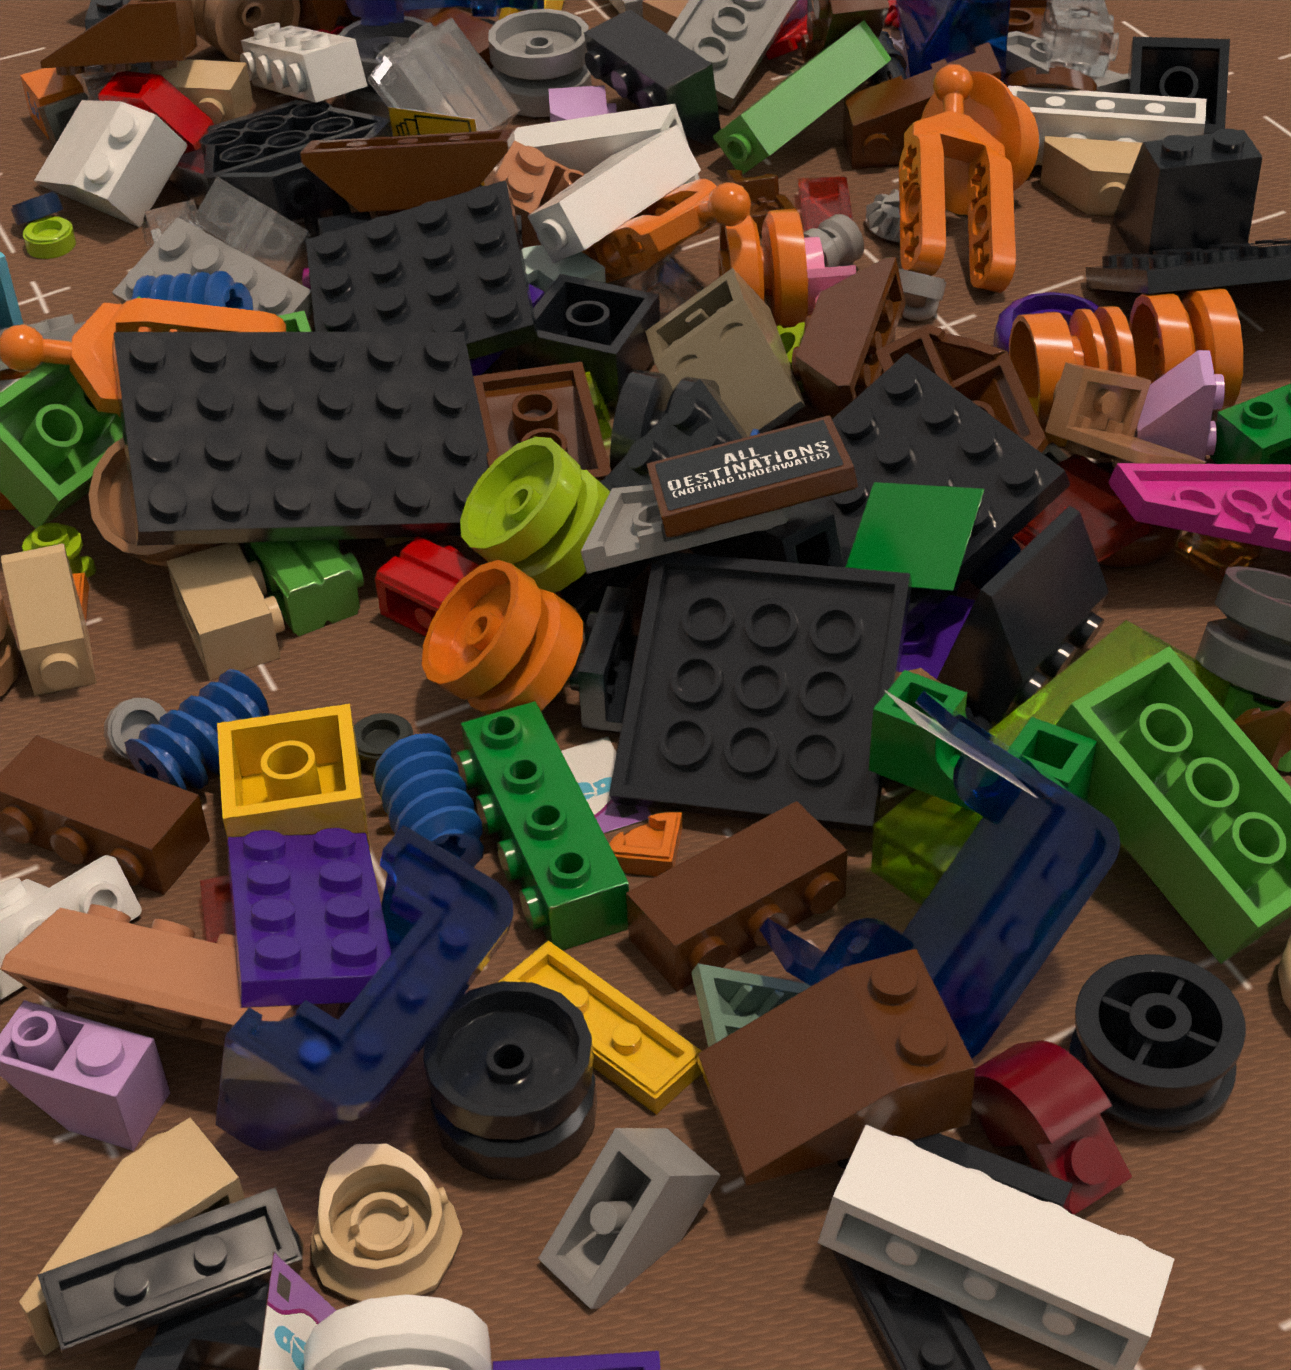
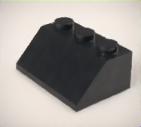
[584,9,721,150]
[937,505,1109,725]

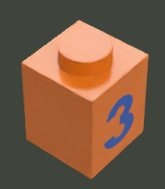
[20,68,84,140]

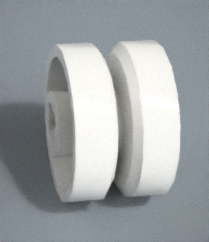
[304,1294,492,1370]

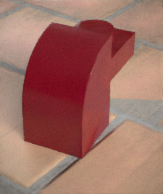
[972,1040,1132,1215]

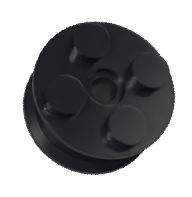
[1069,954,1246,1133]

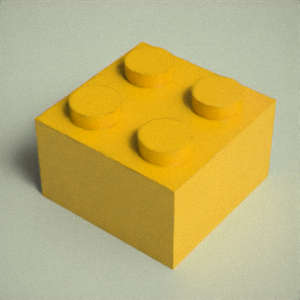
[217,704,371,854]

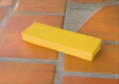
[498,940,702,1115]

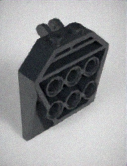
[168,100,393,239]

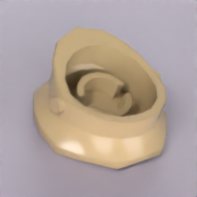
[311,1144,462,1303]

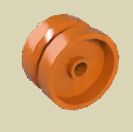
[718,209,808,328]
[1129,287,1243,411]
[422,560,583,716]

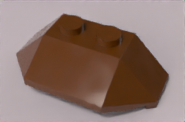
[300,129,515,217]
[792,257,906,419]
[876,324,1049,453]

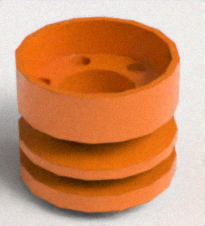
[1009,306,1136,432]

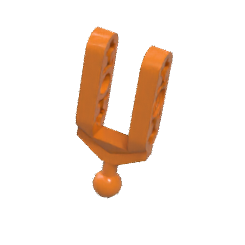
[899,64,1016,293]
[581,179,751,283]
[0,298,287,418]

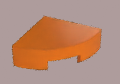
[609,812,683,876]

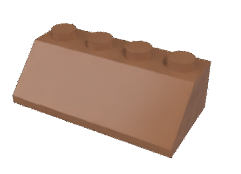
[0,904,340,1071]

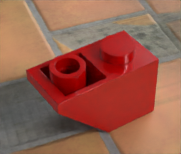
[98,71,214,154]

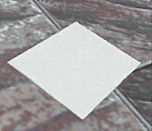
[884,690,1038,798]

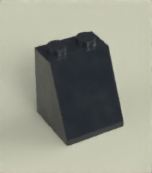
[1113,129,1263,255]

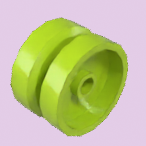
[460,437,610,593]

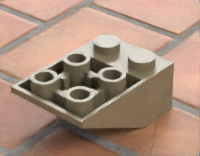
[645,268,805,437]

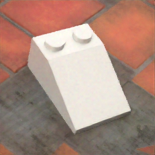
[34,100,188,228]

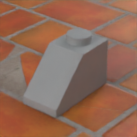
[538,1128,721,1309]

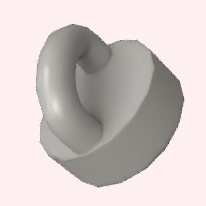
[898,268,947,321]
[104,698,167,761]

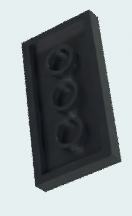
[560,379,748,623]

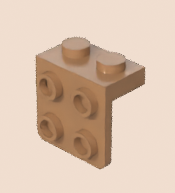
[1045,362,1206,468]

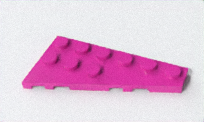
[1108,463,1291,552]

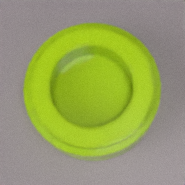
[23,216,76,259]

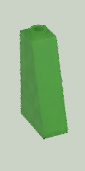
[713,20,892,175]

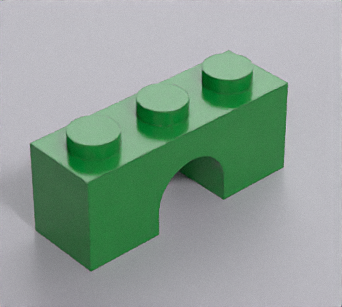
[869,670,1097,845]

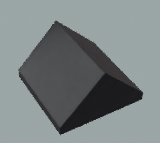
[1126,37,1230,135]

